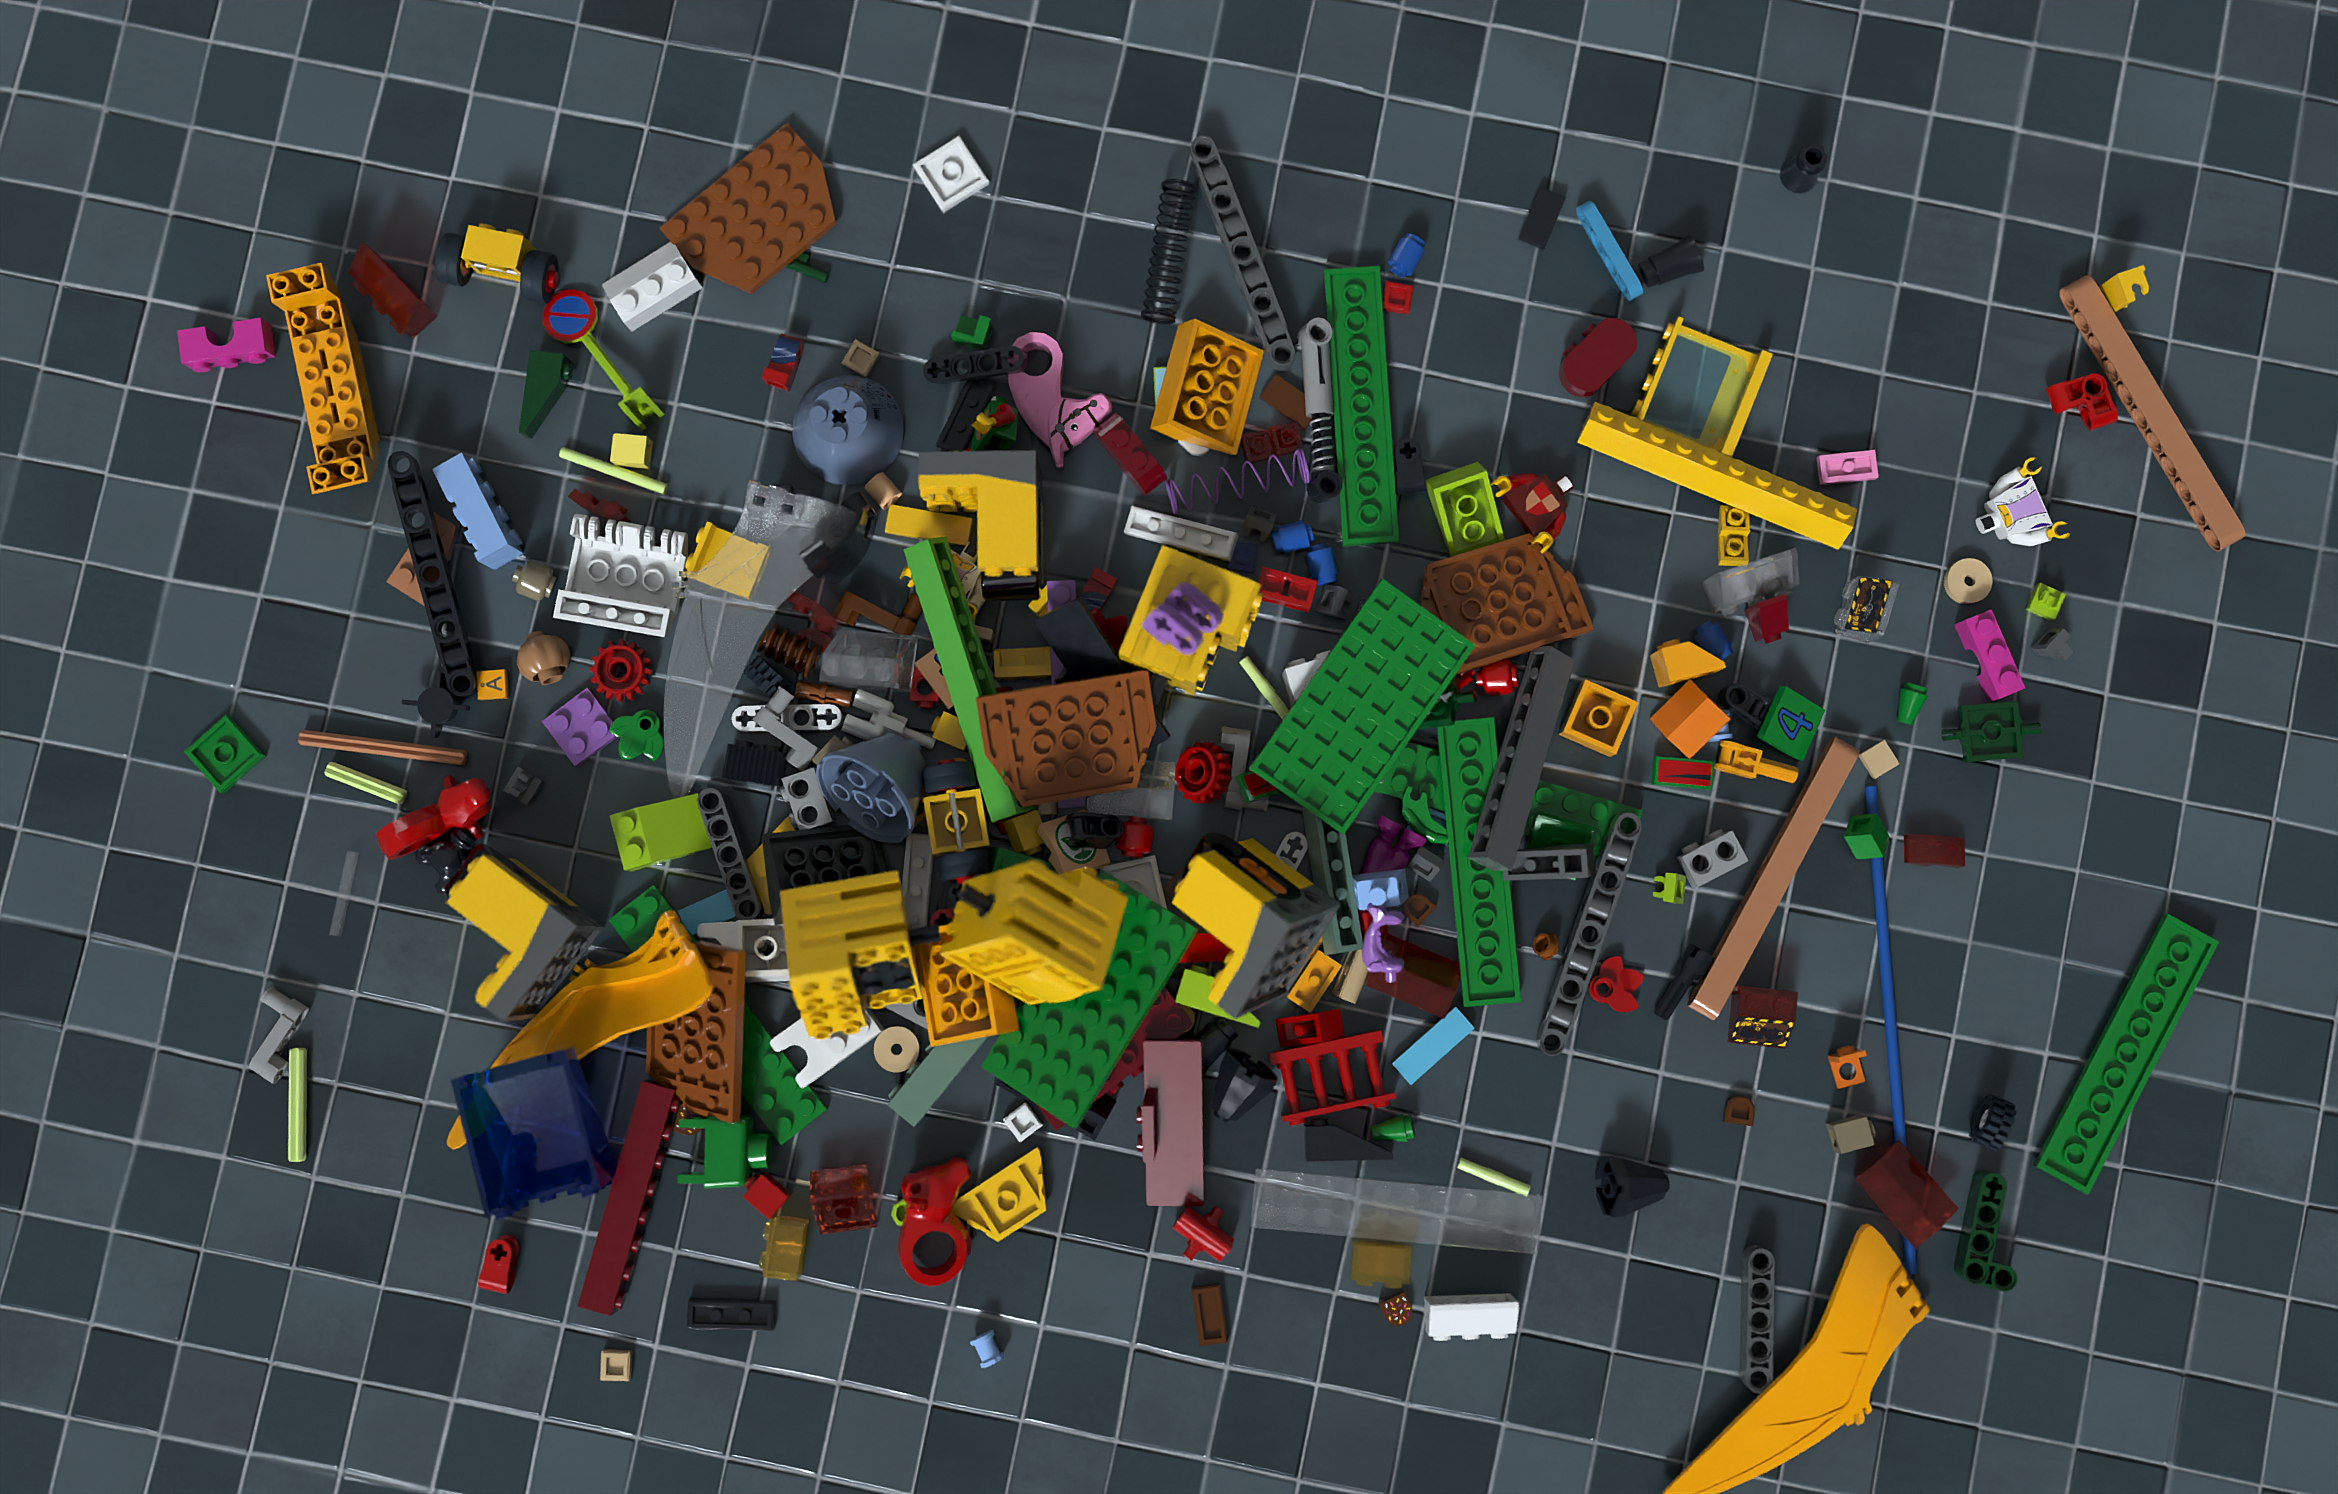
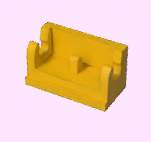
[2099,265,2149,313]
[994,647,1051,681]

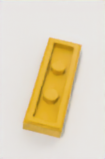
[885,504,973,547]

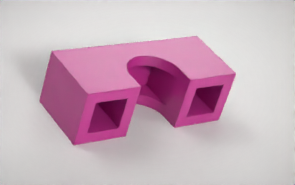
[177,318,275,372]
[1954,609,2025,702]

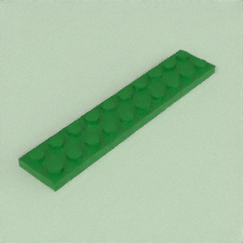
[1323,266,1399,547]
[1436,717,1521,1007]
[1374,742,1643,857]
[608,885,828,1145]
[2033,914,2219,1195]

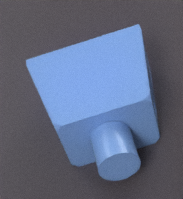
[1352,869,1409,910]

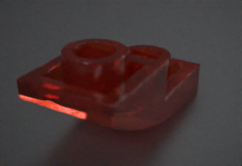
[1240,422,1304,464]
[568,488,631,523]
[787,590,842,634]
[1904,834,1965,868]

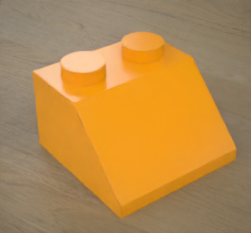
[1650,639,1726,688]

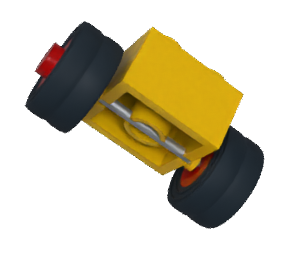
[435,223,559,304]
[922,759,991,884]

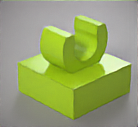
[2025,583,2066,621]
[1653,873,1686,904]

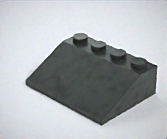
[762,825,887,925]

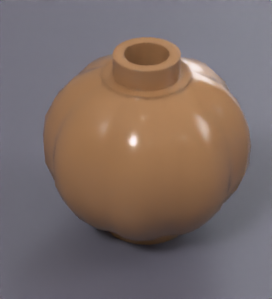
[517,631,570,685]

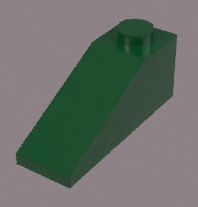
[519,350,573,439]

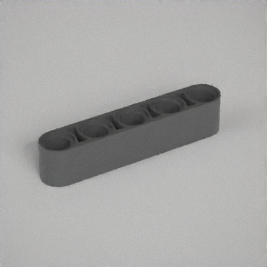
[697,788,764,920]
[1740,1245,1775,1393]

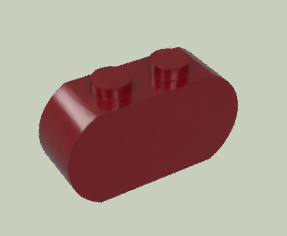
[1559,318,1637,397]
[1093,413,1167,496]

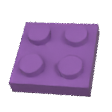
[542,688,617,767]

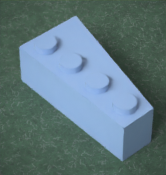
[432,452,523,570]

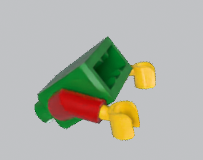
[954,396,1018,452]

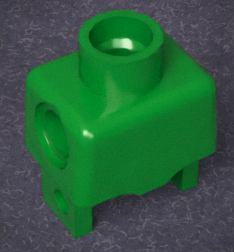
[677,1114,772,1189]

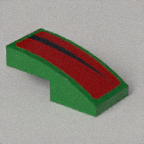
[1651,756,1714,790]
[1235,771,1283,803]

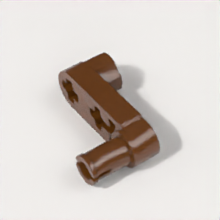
[832,591,922,640]

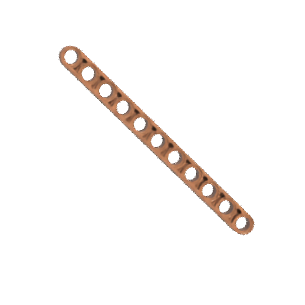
[2059,275,2245,551]
[1687,736,1860,1020]

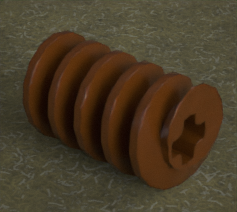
[757,623,820,678]

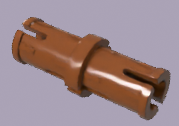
[795,680,854,708]

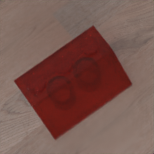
[348,242,438,339]
[1364,933,1461,1019]
[1854,1140,1959,1249]

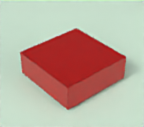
[1382,281,1414,315]

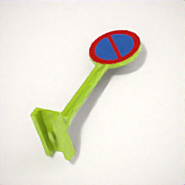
[543,289,664,431]

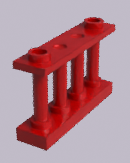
[1268,1029,1396,1126]

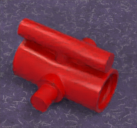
[1172,1206,1235,1262]

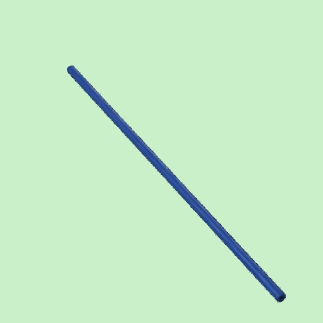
[1865,786,1917,1274]

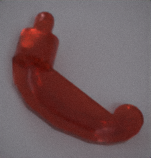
[797,628,833,662]

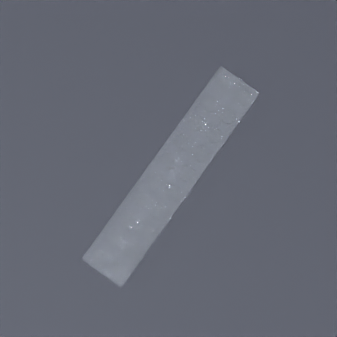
[1250,1168,1542,1254]

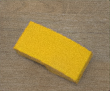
[1718,505,1750,567]

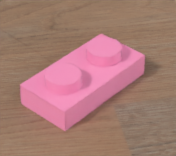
[1816,450,1879,485]

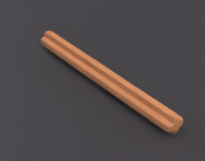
[298,730,467,765]

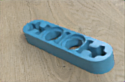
[1576,200,1643,301]

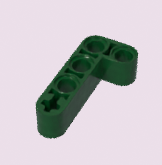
[1954,1170,2018,1292]

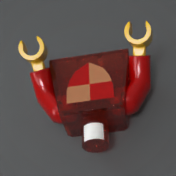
[1490,473,1573,553]

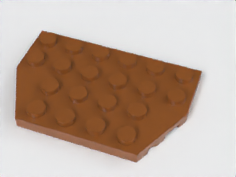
[659,123,837,294]
[1420,533,1594,675]
[975,669,1156,807]
[646,941,746,1123]

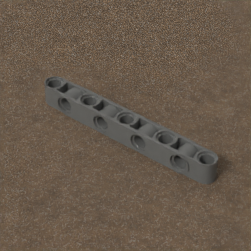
[1191,135,1295,372]
[1536,812,1642,1056]

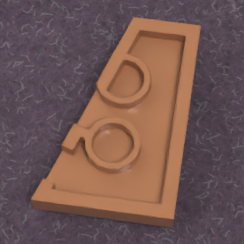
[386,512,459,605]

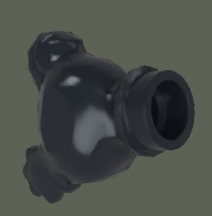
[415,827,477,896]

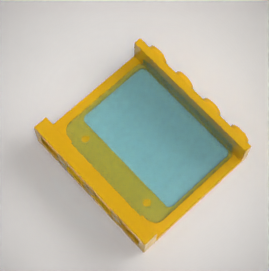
[1631,316,1773,457]

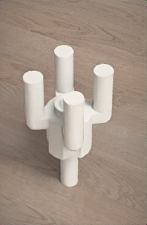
[841,689,936,750]

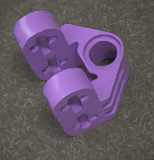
[1141,582,1223,654]

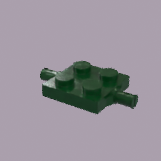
[1417,674,1477,730]
[1941,701,2041,762]

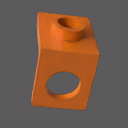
[1828,1045,1867,1089]

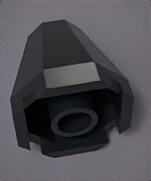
[1211,1047,1278,1122]
[1595,1156,1670,1217]

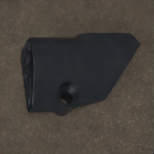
[799,491,877,584]

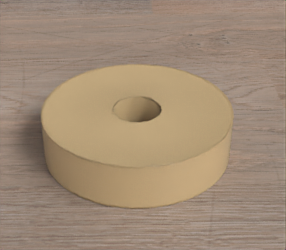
[1944,558,1993,604]
[874,1026,921,1072]

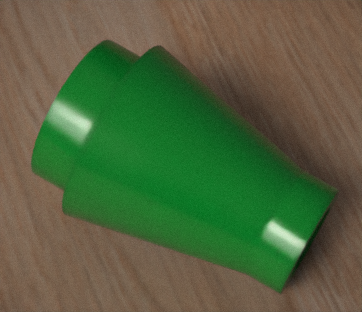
[1896,682,1928,725]
[1372,1114,1415,1142]

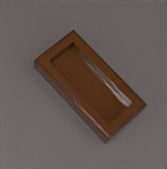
[1260,374,1312,430]
[1191,1283,1228,1347]

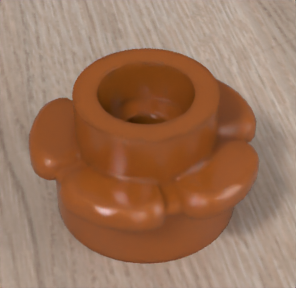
[1533,933,1559,960]

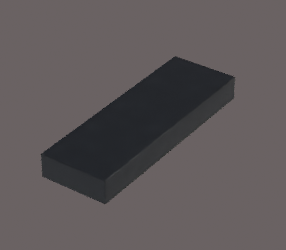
[935,378,997,452]
[687,1298,776,1331]

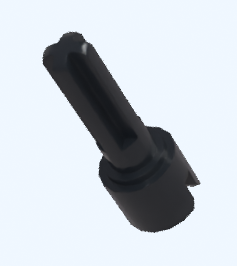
[1654,943,1715,1020]

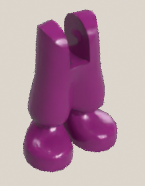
[1360,815,1427,874]

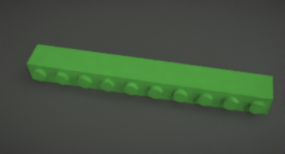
[904,536,1035,822]

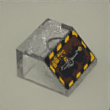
[1834,576,1900,643]

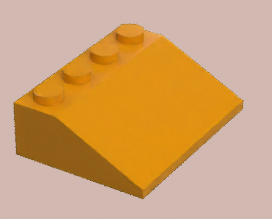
[1150,319,1264,455]
[914,924,1019,1047]

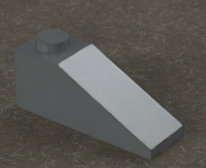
[1502,843,1596,881]

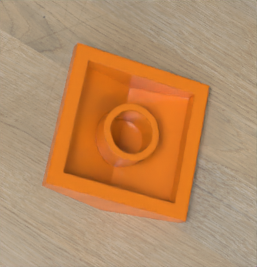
[1650,679,1731,759]

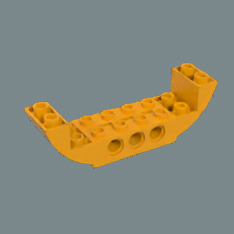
[266,262,380,494]

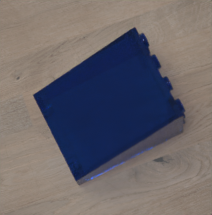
[451,1047,617,1220]

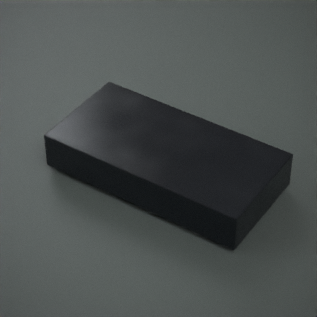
[1518,187,1566,250]

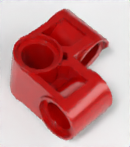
[2045,373,2118,431]

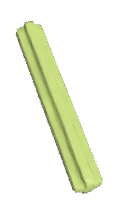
[288,1048,307,1162]

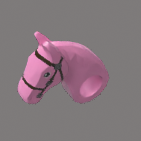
[1008,332,1113,468]

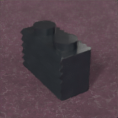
[722,740,787,787]

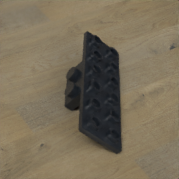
[1034,598,1171,748]

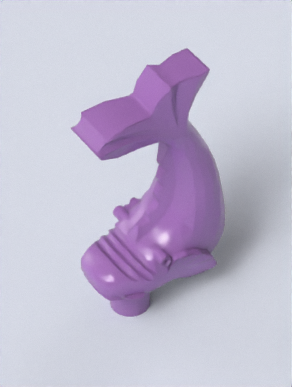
[1362,903,1405,982]

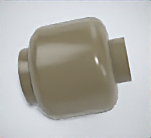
[512,560,557,601]

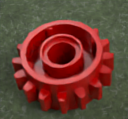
[589,639,654,702]
[1174,741,1233,804]

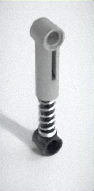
[1297,317,1342,503]

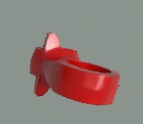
[376,775,492,860]
[897,1157,971,1286]

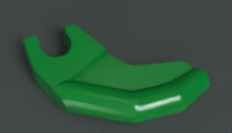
[1402,785,1448,844]

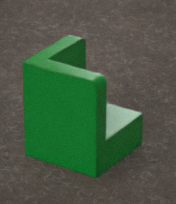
[951,315,993,350]
[1844,813,1889,859]

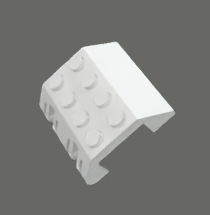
[553,513,688,638]

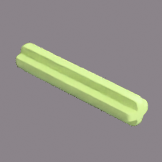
[324,762,407,804]

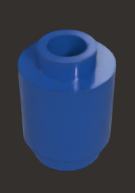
[1388,233,1425,277]
[1271,520,1314,554]
[1306,543,1339,586]
[1694,620,1734,660]

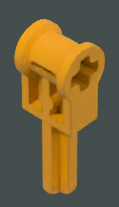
[1714,740,1799,783]

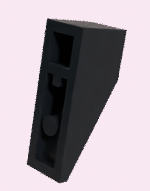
[1304,1119,1393,1162]

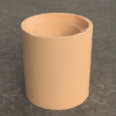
[864,472,902,510]

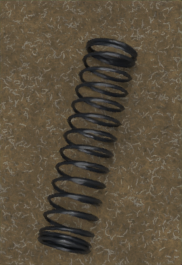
[1140,179,1196,325]

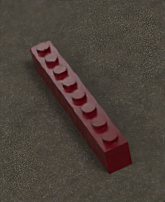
[577,1079,682,1316]

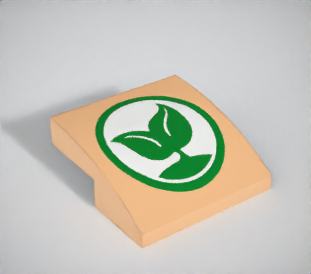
[1037,809,1110,874]

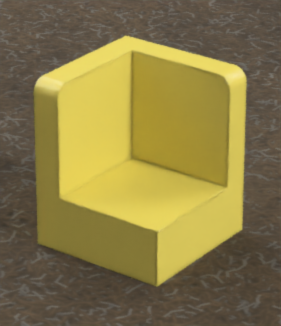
[610,433,653,469]

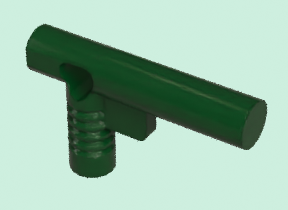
[786,253,830,283]

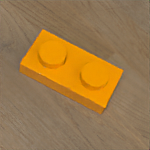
[1286,950,1342,1013]

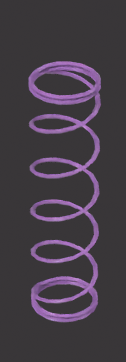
[1165,448,1310,515]

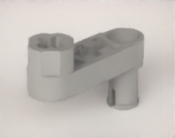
[752,686,821,771]
[1218,726,1269,812]
[249,986,309,1084]

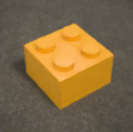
[1558,679,1638,757]

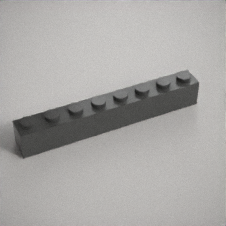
[1468,646,1575,871]

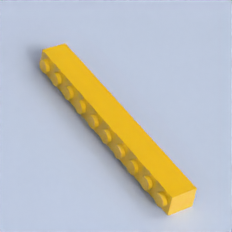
[1577,402,1857,550]

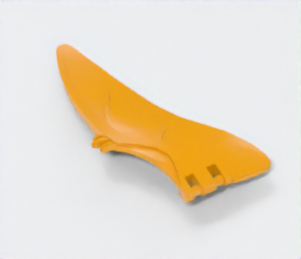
[447,910,713,1150]
[1662,1223,1930,1494]

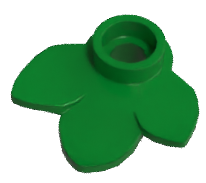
[609,709,664,761]

